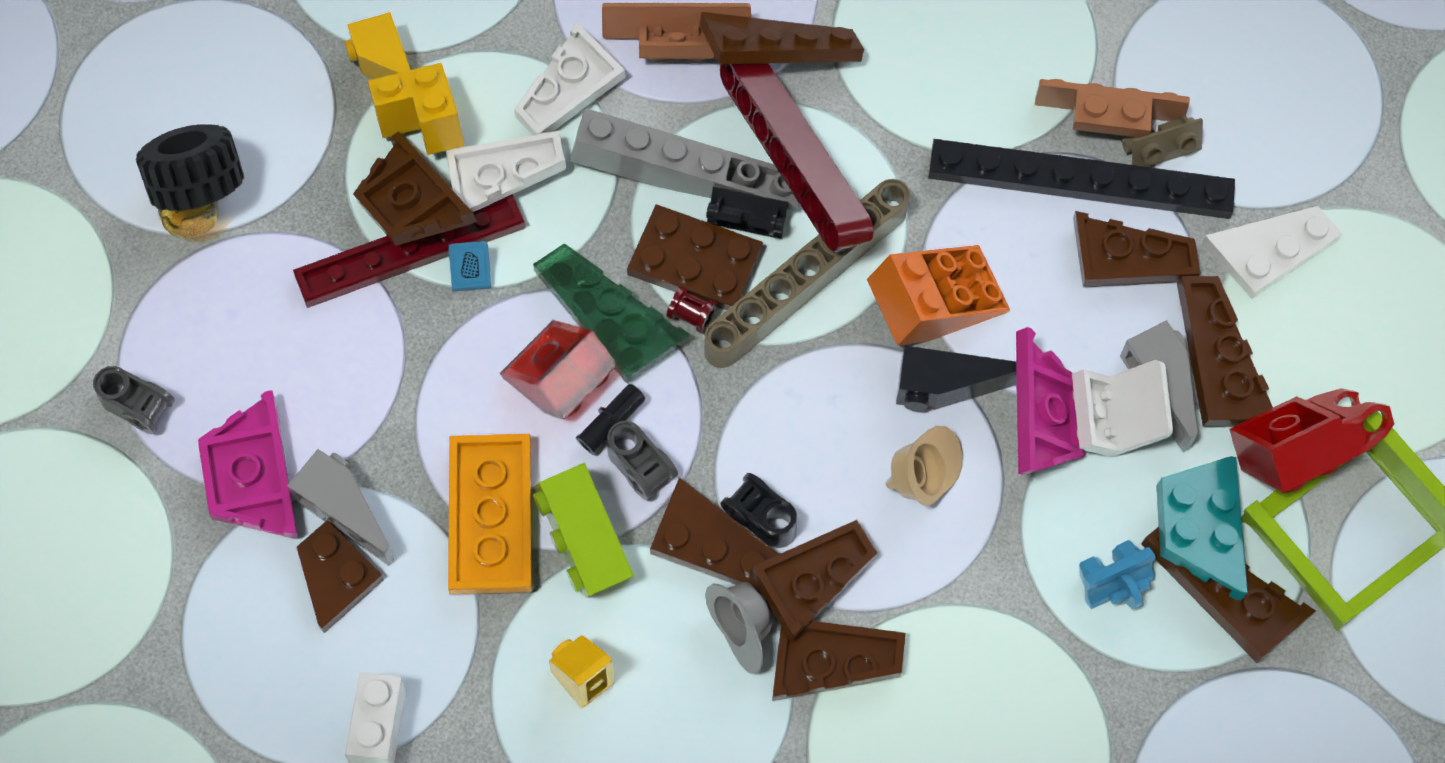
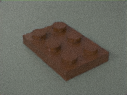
[627,204,763,311]

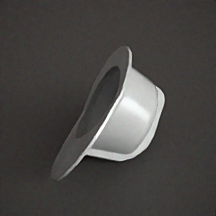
[705,582,772,674]

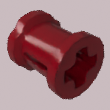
[666,286,717,334]

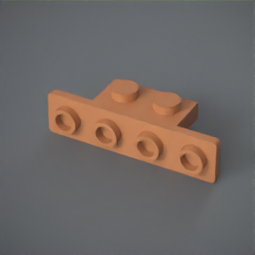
[602,3,751,61]
[1034,79,1190,138]

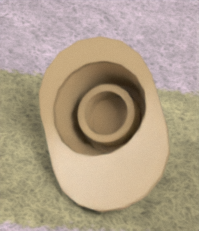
[885,426,963,506]

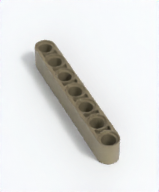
[704,179,910,368]

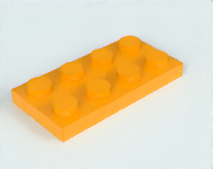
[448,433,532,595]

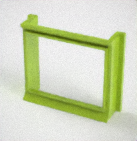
[1241,411,1445,631]

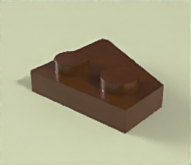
[296,520,384,633]

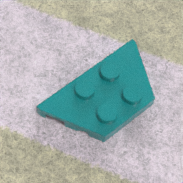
[1156,456,1247,600]

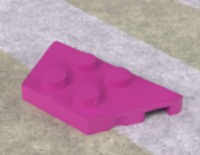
[1016,327,1084,475]
[198,390,298,539]

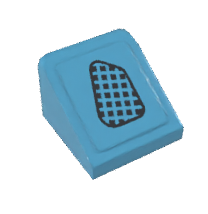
[448,241,491,291]

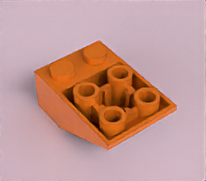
[866,245,1010,346]

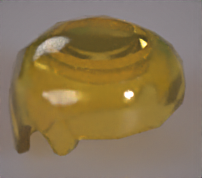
[158,201,219,239]

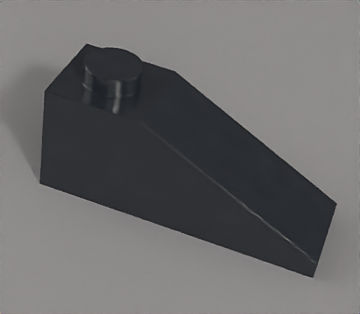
[896,345,1017,411]

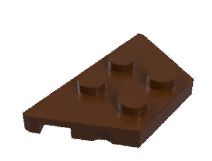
[353,131,477,246]

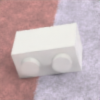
[345,672,407,763]

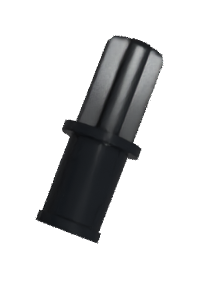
[575,384,645,455]

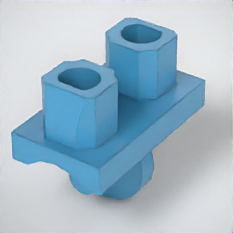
[1079,540,1155,609]

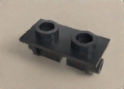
[706,187,789,239]

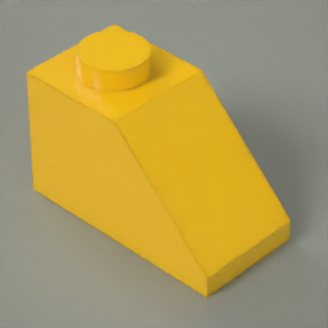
[344,12,410,79]
[549,635,614,709]

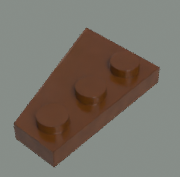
[1073,211,1201,286]

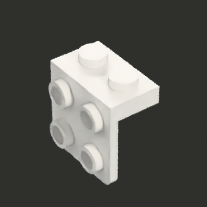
[1072,360,1173,457]

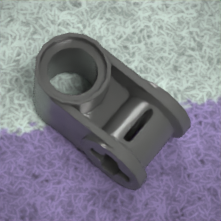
[93,366,175,434]
[607,421,678,500]

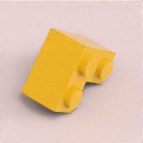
[367,62,464,155]

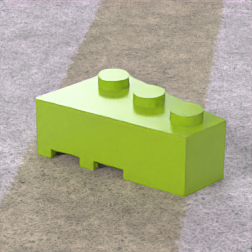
[533,462,634,597]

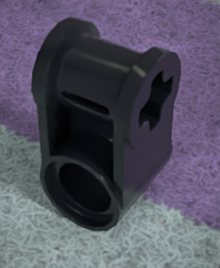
[720,473,797,548]

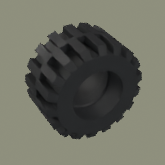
[135,124,244,211]

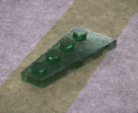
[533,243,690,384]

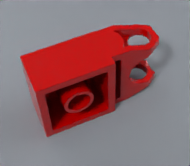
[1229,388,1395,493]

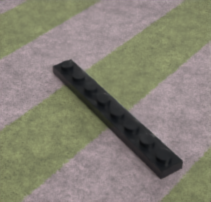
[928,138,1235,219]

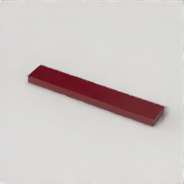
[293,194,526,308]

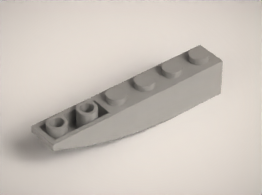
[569,108,799,210]

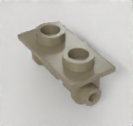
[1122,115,1203,167]

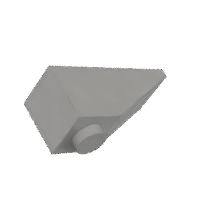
[1120,320,1198,453]
[287,449,394,566]

